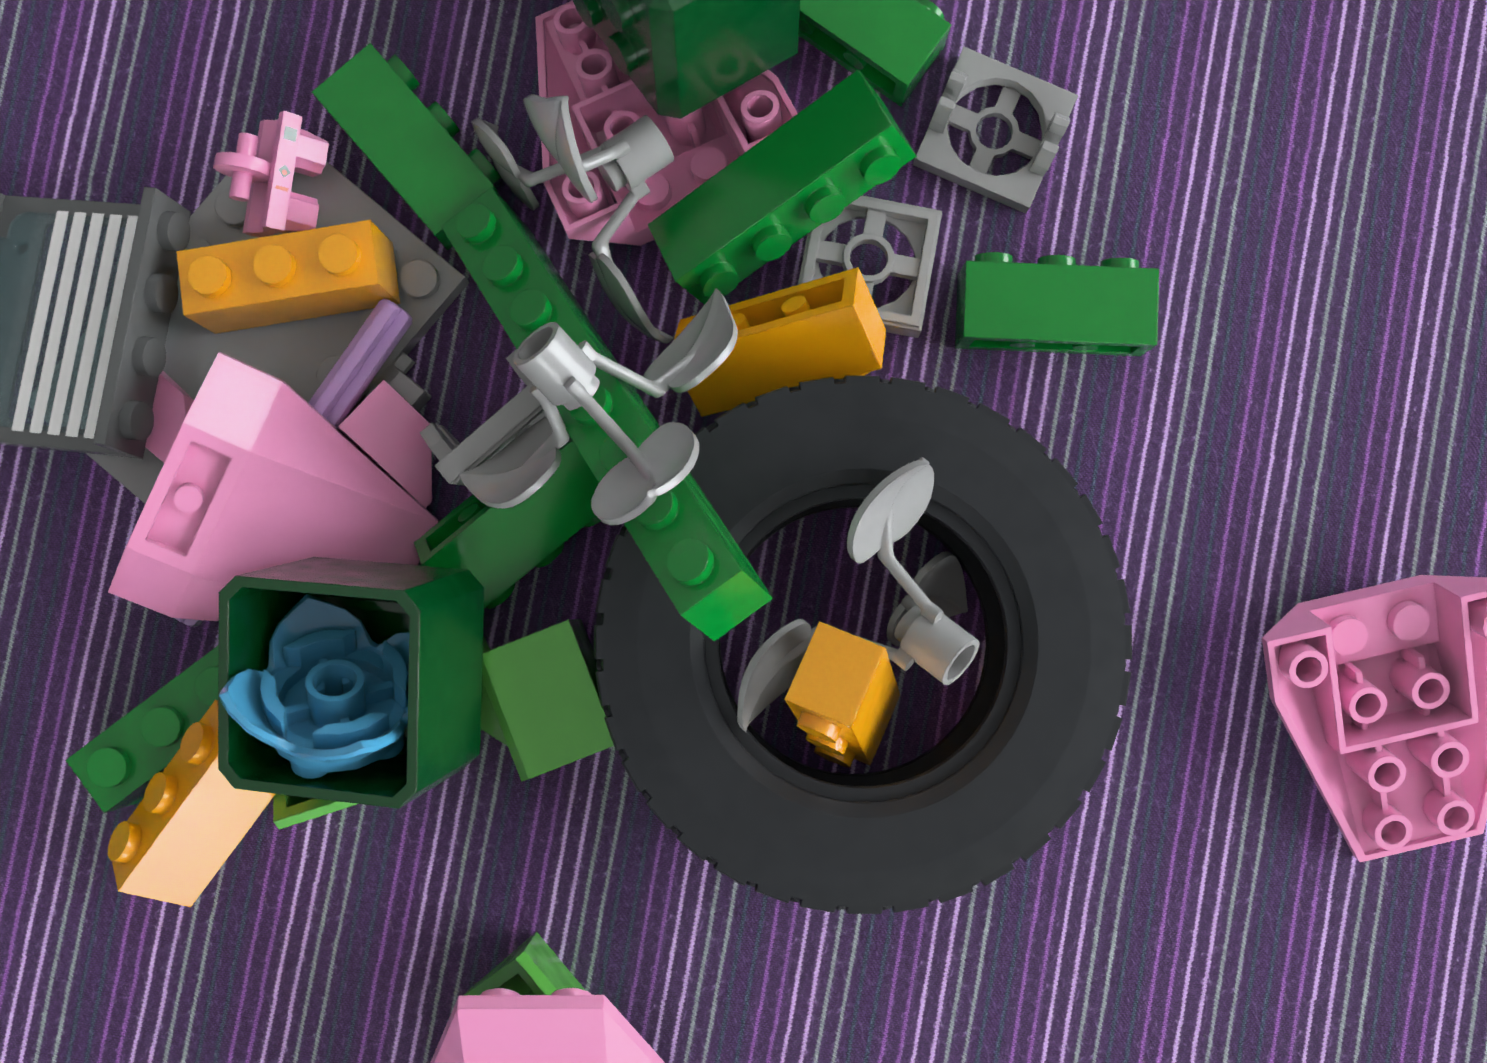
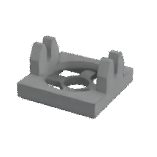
[913,47,1078,214]
[798,196,942,338]
[420,349,546,486]

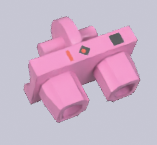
[213,111,329,238]

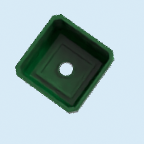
[573,0,800,119]
[218,557,484,809]

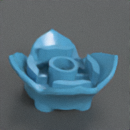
[219,594,409,779]

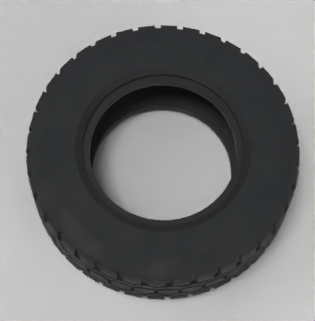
[594,376,1132,914]

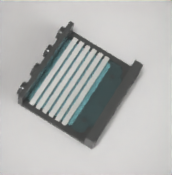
[0,187,191,459]

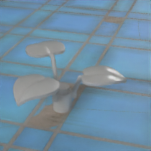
[471,94,674,344]
[459,288,738,525]
[737,457,980,732]

